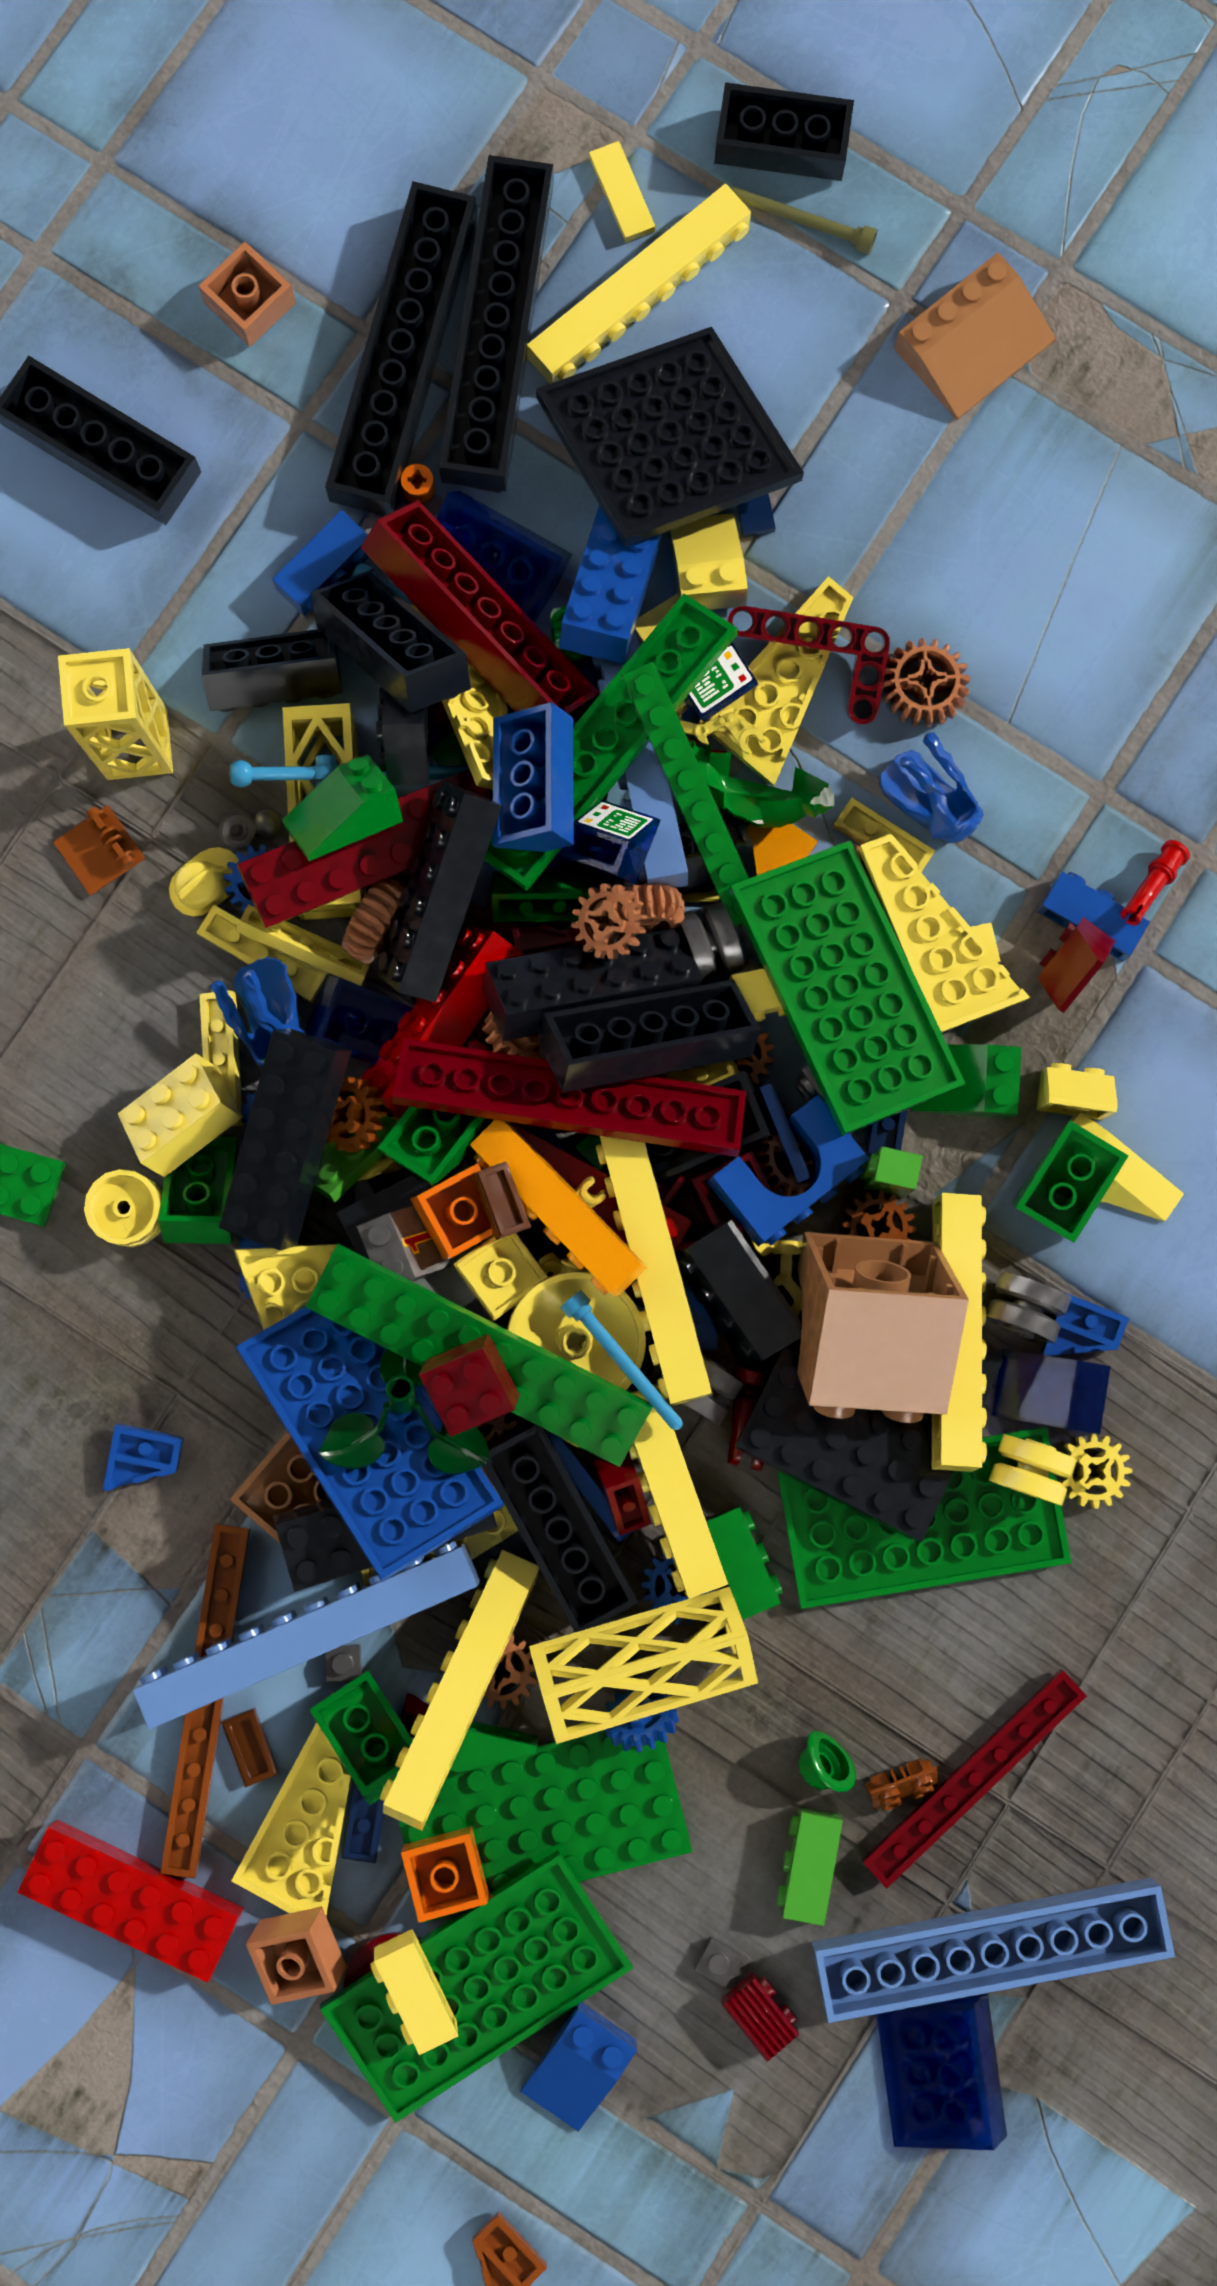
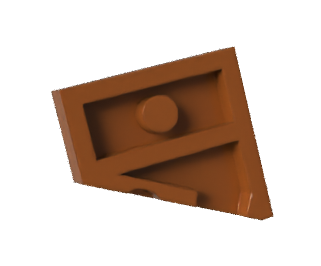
[472,2211,547,2286]

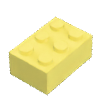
[118,1053,243,1177]

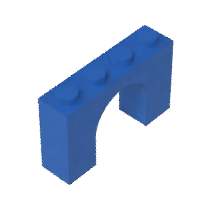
[707,1095,869,1247]

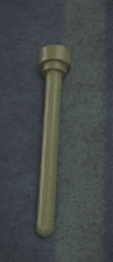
[730,187,878,255]

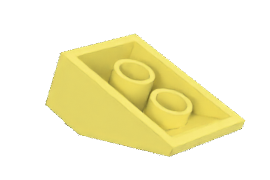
[670,513,748,610]

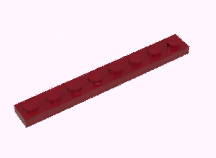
[862,1669,1087,1889]

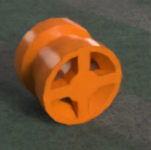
[401,464,435,504]

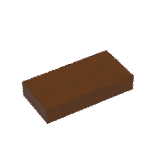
[472,1161,531,1240]
[221,1708,279,1788]

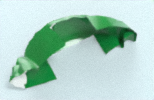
[690,741,834,828]

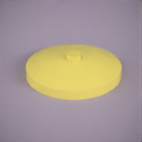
[507,1271,646,1390]

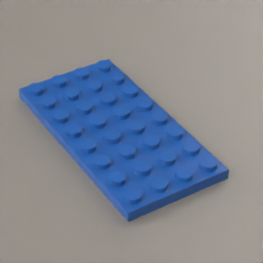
[236,1306,504,1582]

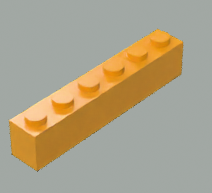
[470,1120,648,1297]

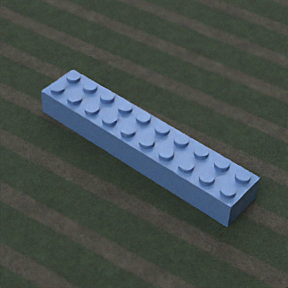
[133,1541,481,1730]
[811,1877,1175,2023]

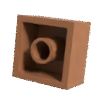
[198,242,296,347]
[246,1906,347,2005]

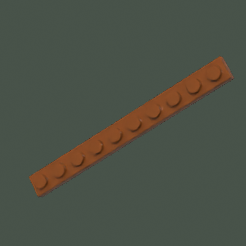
[160,1523,251,1879]

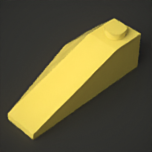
[1070,1112,1184,1221]

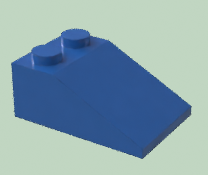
[520,2002,637,2132]

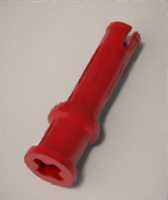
[1120,840,1190,926]

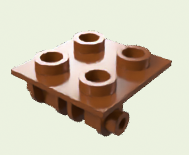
[53,805,146,896]
[864,1758,938,1811]

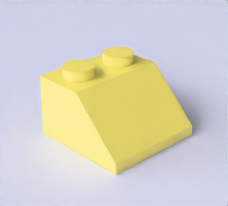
[1036,1063,1118,1120]

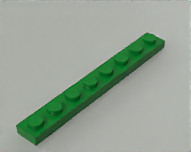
[621,661,749,926]

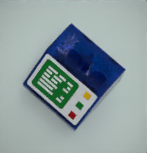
[685,642,758,722]
[561,800,661,885]

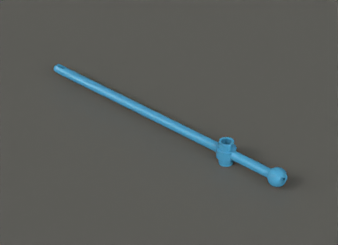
[229,755,469,788]

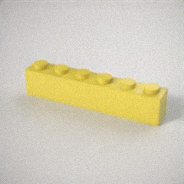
[628,1384,728,1599]

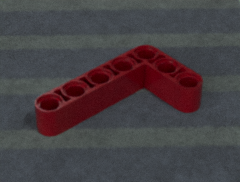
[727,606,890,725]

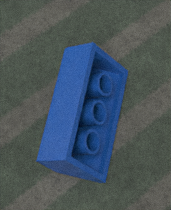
[492,702,574,852]

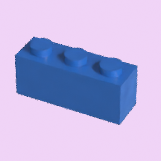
[272,510,369,616]
[1037,871,1150,962]

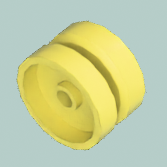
[84,1169,162,1247]
[988,1434,1077,1506]

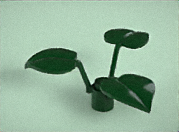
[319,1349,489,1475]

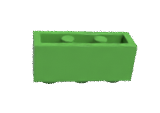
[859,1146,923,1198]
[776,1806,843,1926]

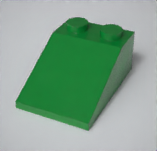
[282,755,403,861]
[911,1044,1022,1119]
[377,1107,494,1186]
[1012,1120,1129,1243]
[158,1137,238,1244]
[309,1671,413,1806]
[447,1721,539,1776]

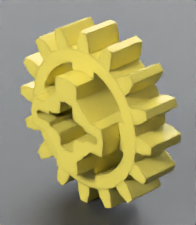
[1060,1433,1132,1509]

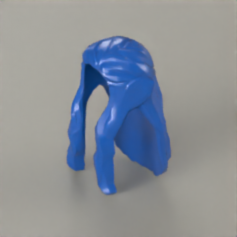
[879,732,984,843]
[210,957,306,1067]

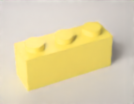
[370,1929,458,2055]

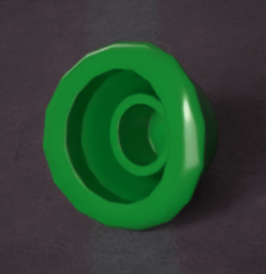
[798,1730,856,1792]

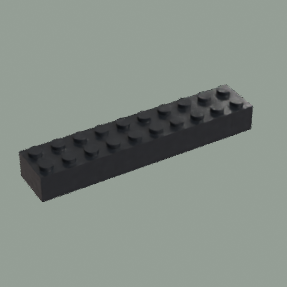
[439,155,554,492]
[325,181,478,516]

